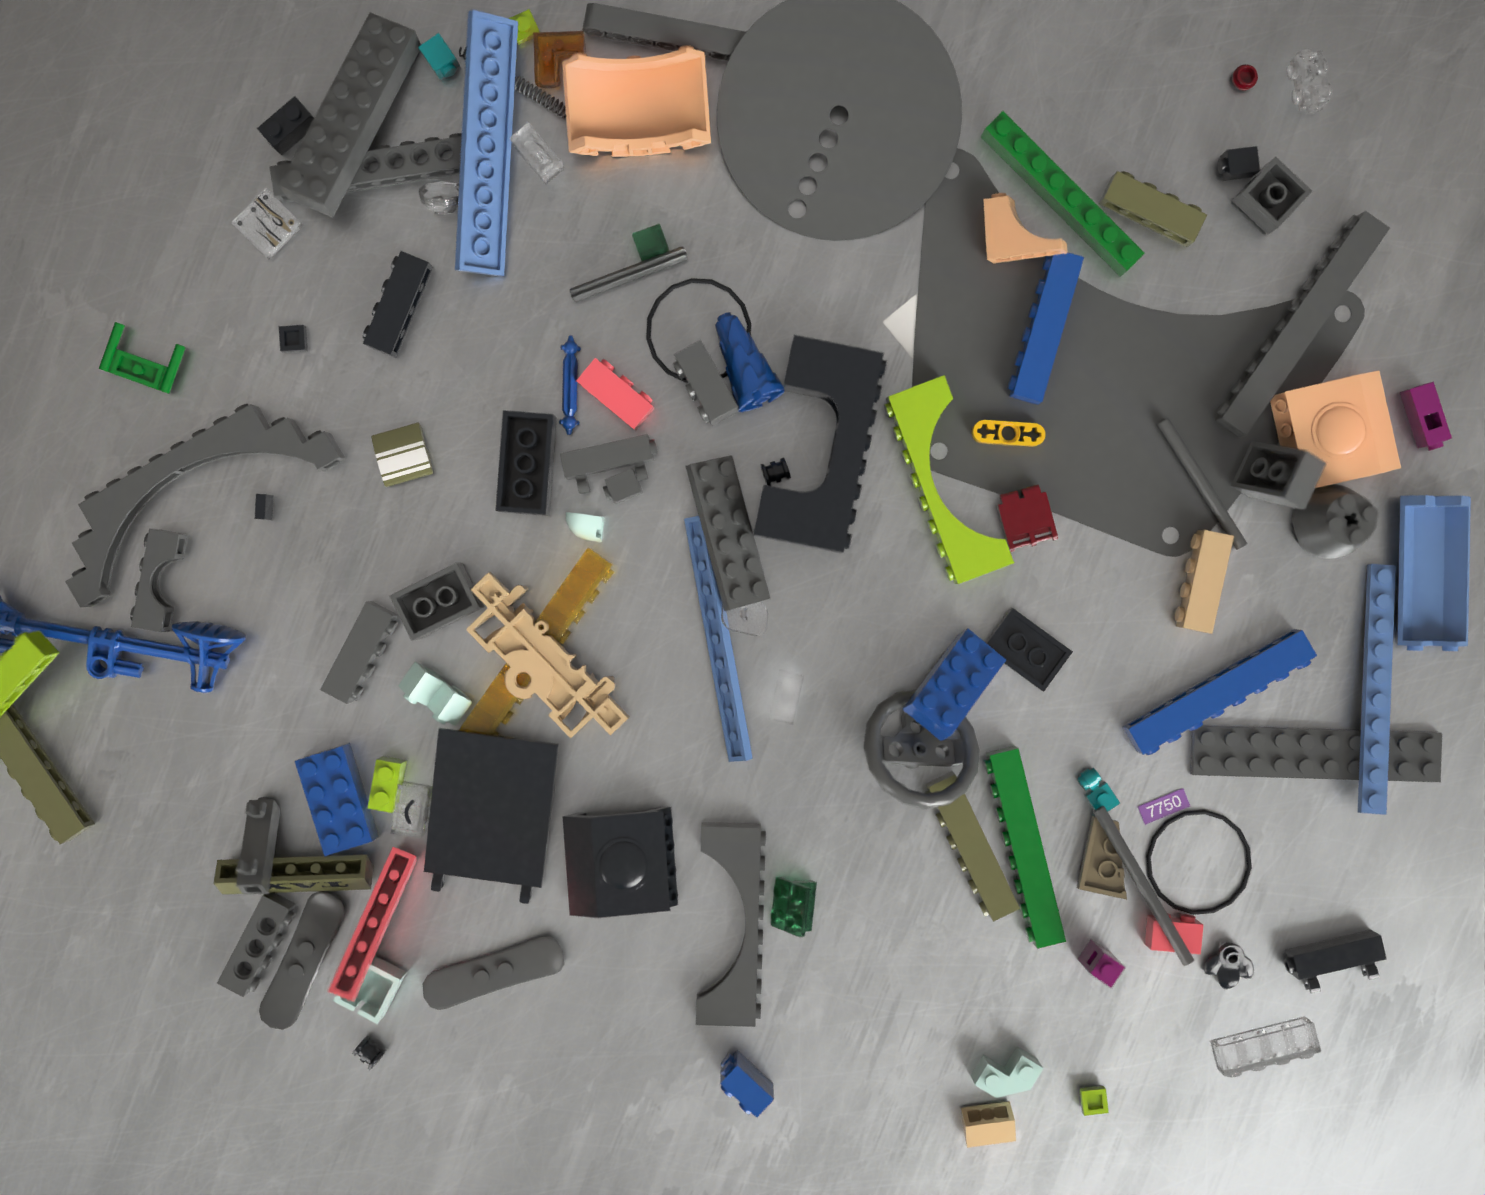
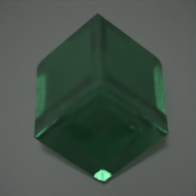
[632,223,669,262]

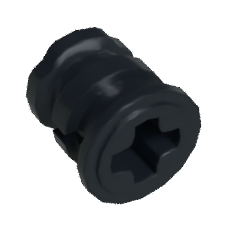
[760,457,791,486]
[352,1036,386,1070]

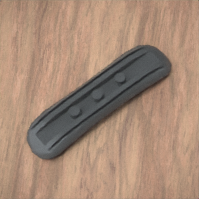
[259,891,344,1030]
[422,936,565,1010]

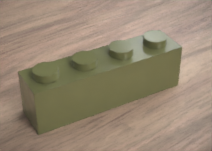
[1099,171,1207,247]

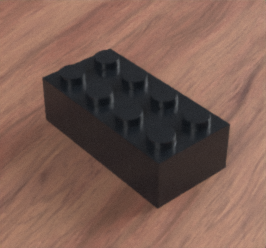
[495,410,557,516]

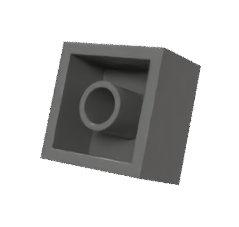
[1232,157,1312,234]

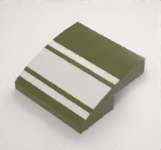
[371,422,433,487]

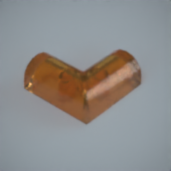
[533,31,586,88]

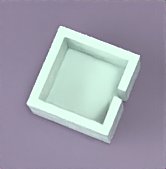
[333,956,407,1024]

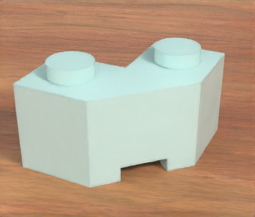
[398,662,472,726]
[971,1047,1044,1098]

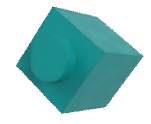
[418,33,460,80]

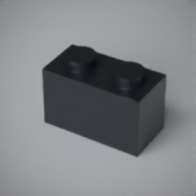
[257,96,314,155]

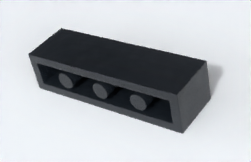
[362,251,433,358]

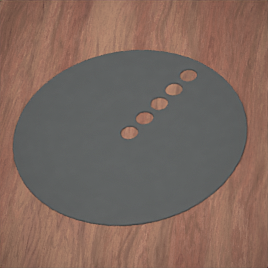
[717,0,962,241]

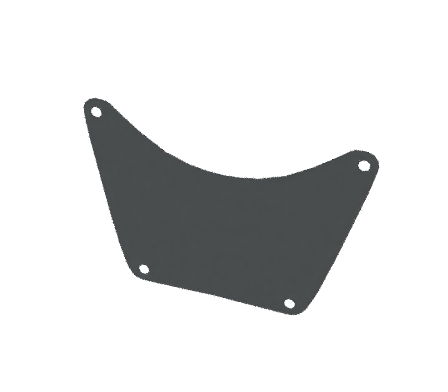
[912,148,1365,557]

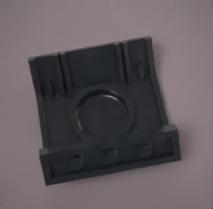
[562,807,678,918]

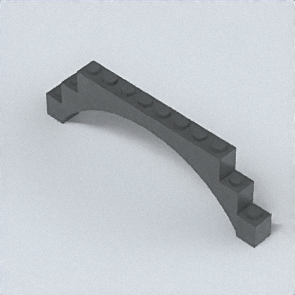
[65,404,345,607]

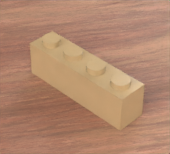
[1175,530,1234,634]

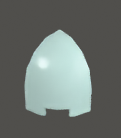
[566,512,605,542]

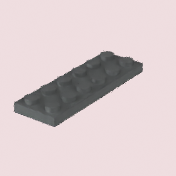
[686,455,770,611]

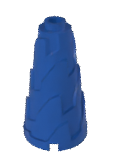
[715,312,785,412]

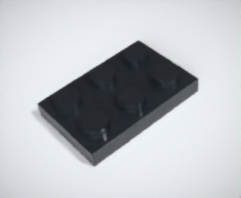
[986,608,1073,692]

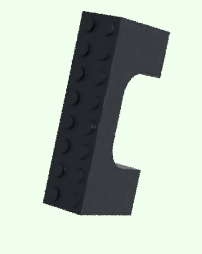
[754,335,887,553]

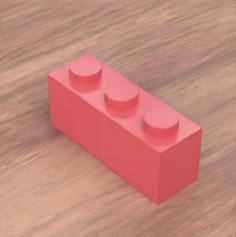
[576,358,654,431]

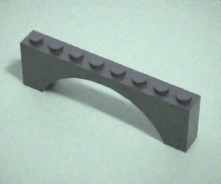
[696,822,766,1027]

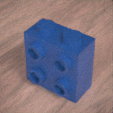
[720,1050,774,1118]

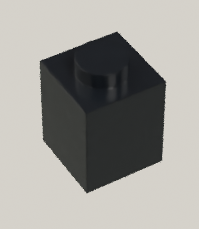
[1218,146,1260,181]

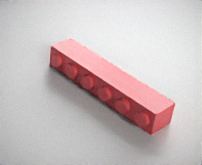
[328,847,417,1002]

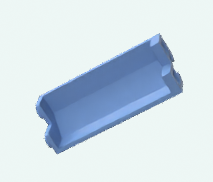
[1397,495,1471,651]

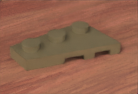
[1077,815,1127,900]

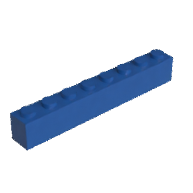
[1122,629,1317,755]

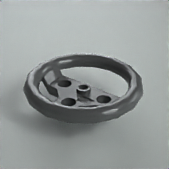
[863,689,980,809]

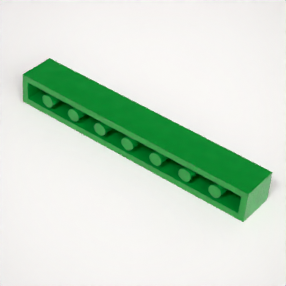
[981,111,1145,277]
[984,746,1066,949]

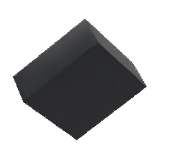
[279,325,308,353]
[255,494,273,520]

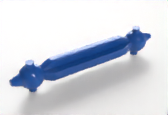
[559,335,581,435]

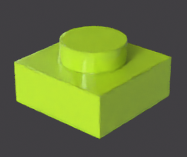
[508,9,541,45]
[1079,1085,1109,1116]

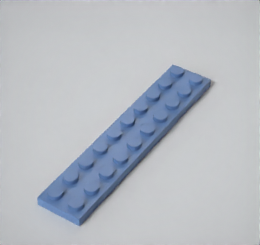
[455,10,518,276]

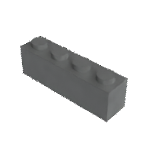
[320,601,398,704]

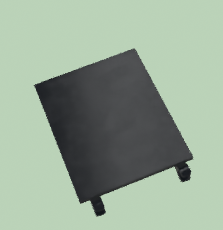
[424,728,559,904]

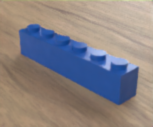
[1007,252,1084,405]

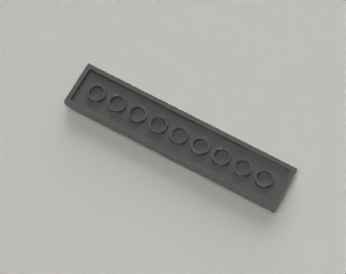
[1190,725,1442,782]

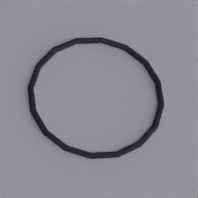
[646,278,751,383]
[1146,810,1252,915]

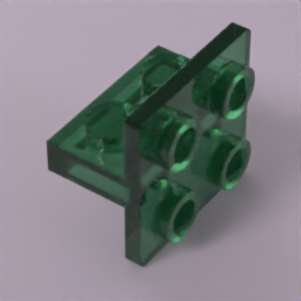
[771,877,817,937]

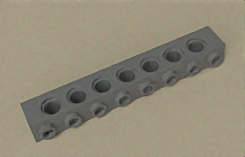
[269,133,462,202]

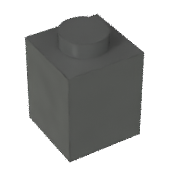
[603,468,643,504]

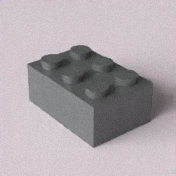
[673,340,738,426]
[1231,441,1326,510]
[390,563,484,641]

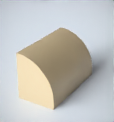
[961,1101,1016,1148]

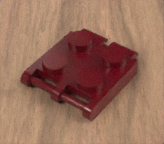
[997,484,1058,553]

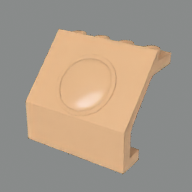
[1270,371,1401,488]

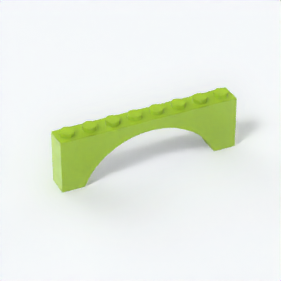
[884,375,1014,584]

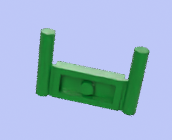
[99,322,186,394]

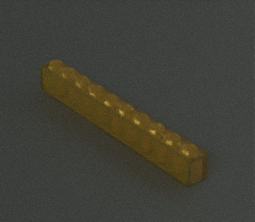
[459,548,614,736]

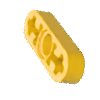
[972,420,1045,447]

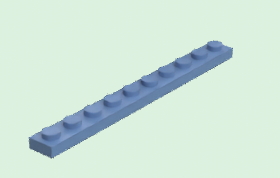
[684,516,753,762]
[1358,564,1396,815]

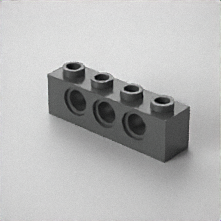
[217,893,296,997]

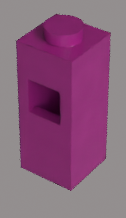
[1399,381,1452,451]
[1077,939,1125,988]

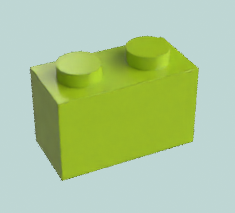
[367,756,407,813]

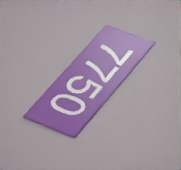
[1138,788,1190,825]

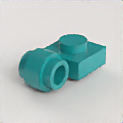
[1077,768,1120,812]

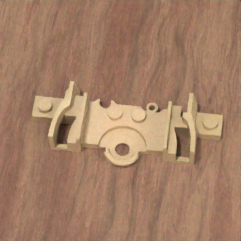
[466,572,629,738]

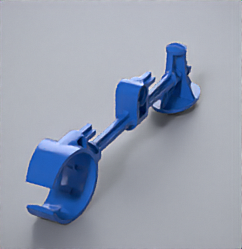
[0,595,246,693]

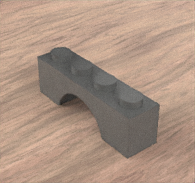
[130,528,188,632]

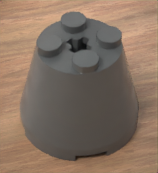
[1291,484,1378,559]

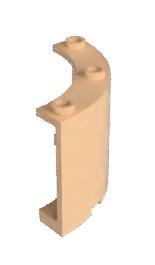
[562,46,711,157]

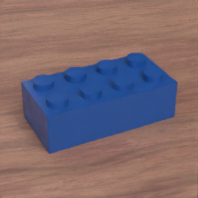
[902,628,1006,741]
[295,743,379,856]

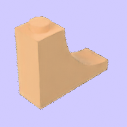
[984,193,1067,263]

